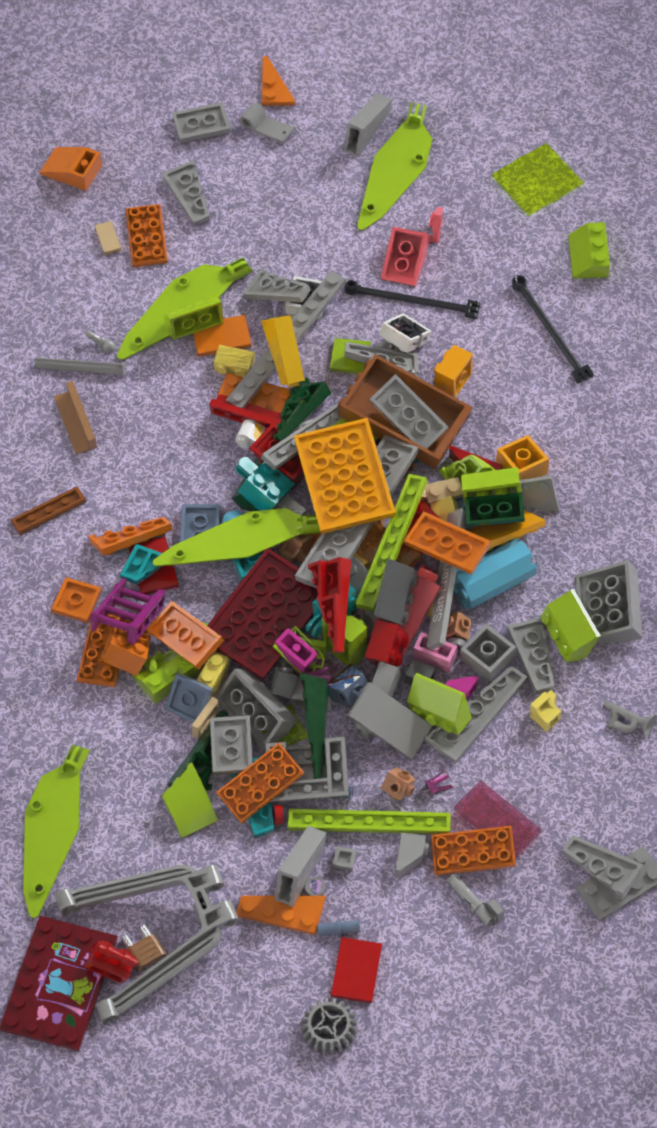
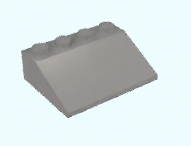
[575,560,643,643]

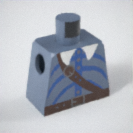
[328,664,368,705]

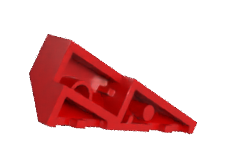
[308,557,351,653]

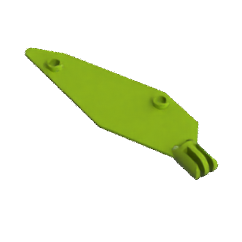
[357,102,433,230]
[117,257,252,360]
[153,508,320,567]
[23,744,90,918]

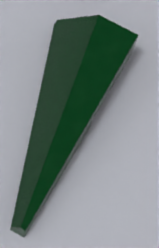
[300,674,329,779]

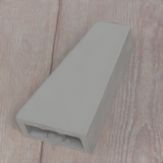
[344,93,392,157]
[355,661,402,739]
[274,826,327,907]

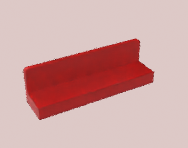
[209,394,282,428]

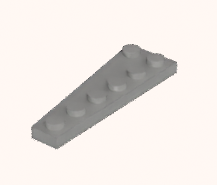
[424,666,527,764]

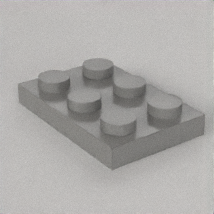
[172,102,231,143]
[210,715,253,775]

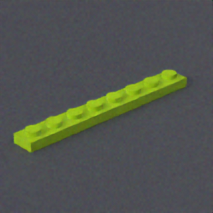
[356,474,428,611]
[288,809,451,834]

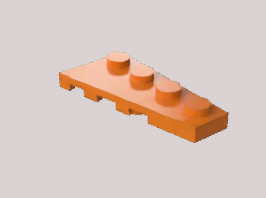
[88,517,172,556]
[236,896,326,935]

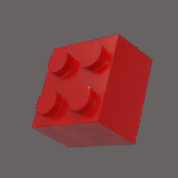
[365,619,409,667]

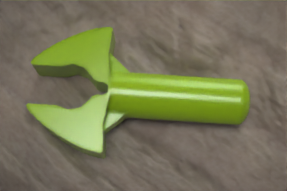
[144,650,165,672]

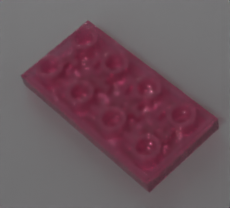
[454,780,542,859]

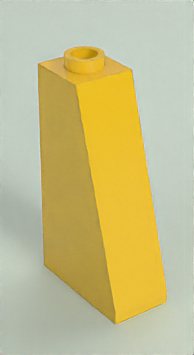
[261,315,305,388]

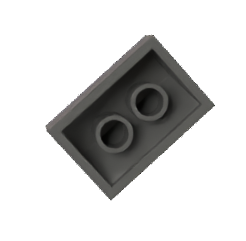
[374,559,419,629]

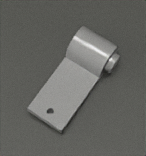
[239,103,295,143]

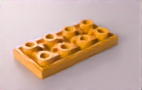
[467,510,546,551]

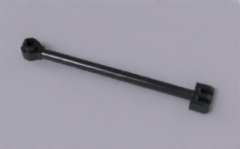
[512,275,594,384]
[344,280,481,319]

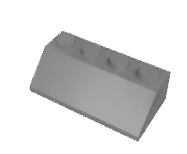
[216,668,297,751]

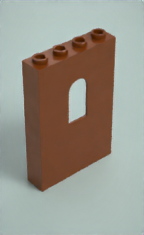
[337,354,473,470]

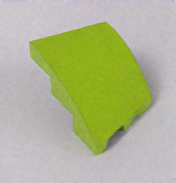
[438,455,495,486]
[162,763,218,838]

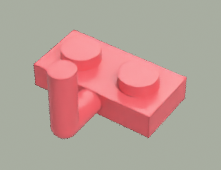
[429,207,443,243]

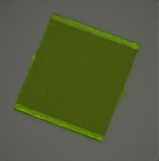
[492,143,585,216]

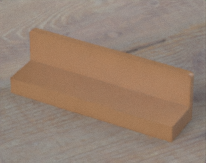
[54,381,97,454]

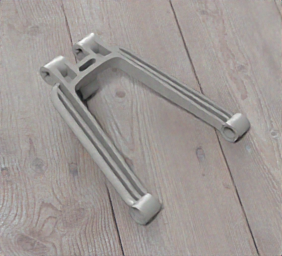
[55,865,239,1024]

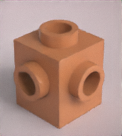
[446,612,471,641]
[380,767,416,801]

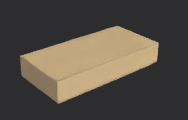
[95,221,122,256]
[192,697,219,739]

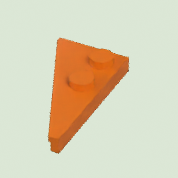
[262,56,295,106]

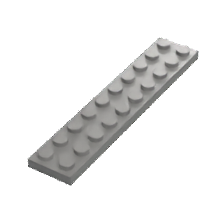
[295,435,419,588]

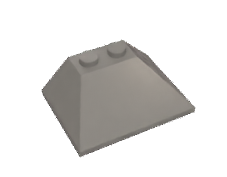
[266,737,349,803]

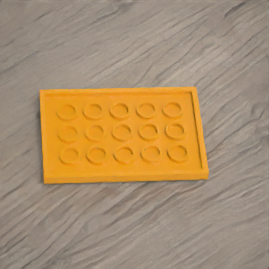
[294,418,396,534]

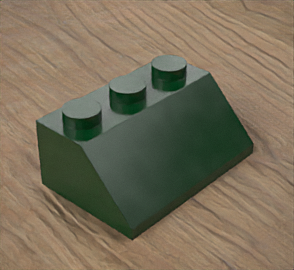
[465,492,525,527]

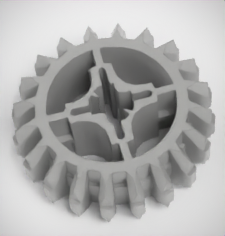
[301,998,357,1055]

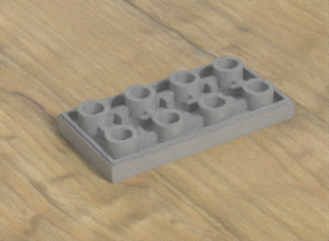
[347,682,432,759]

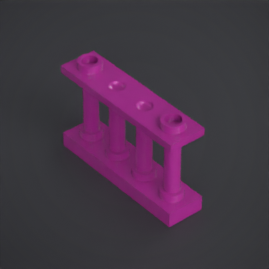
[90,577,166,644]

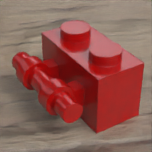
[84,941,138,984]

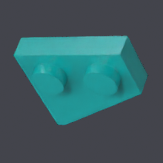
[120,544,163,585]

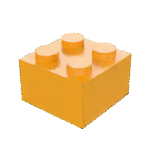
[433,345,473,397]
[496,435,549,480]

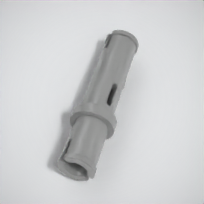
[447,874,496,927]

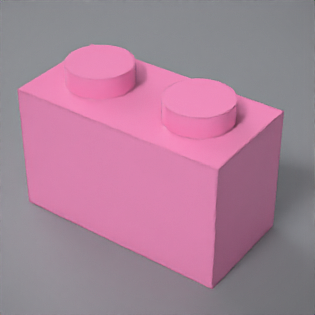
[413,632,457,673]

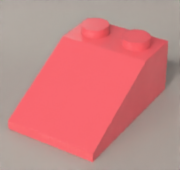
[381,227,430,286]

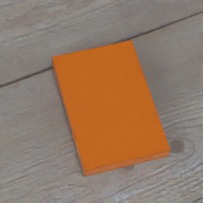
[193,315,252,357]

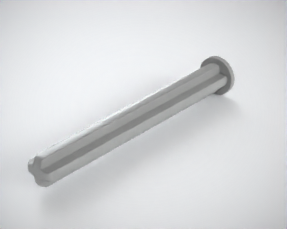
[35,357,126,377]

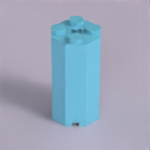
[453,539,537,610]

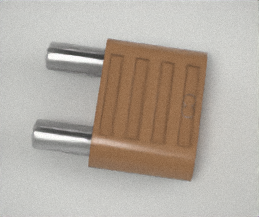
[122,925,167,972]

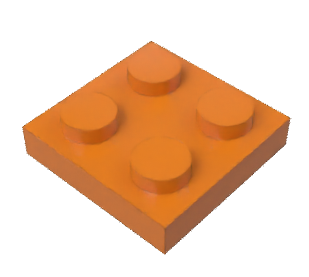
[51,577,102,623]

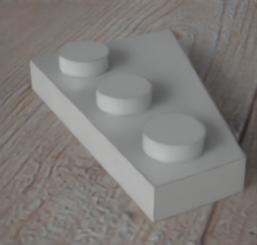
[520,475,559,512]

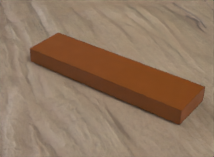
[11,486,86,535]

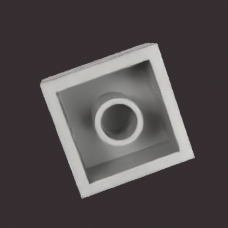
[460,623,516,683]

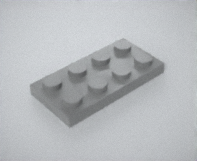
[369,374,448,449]
[576,846,657,921]

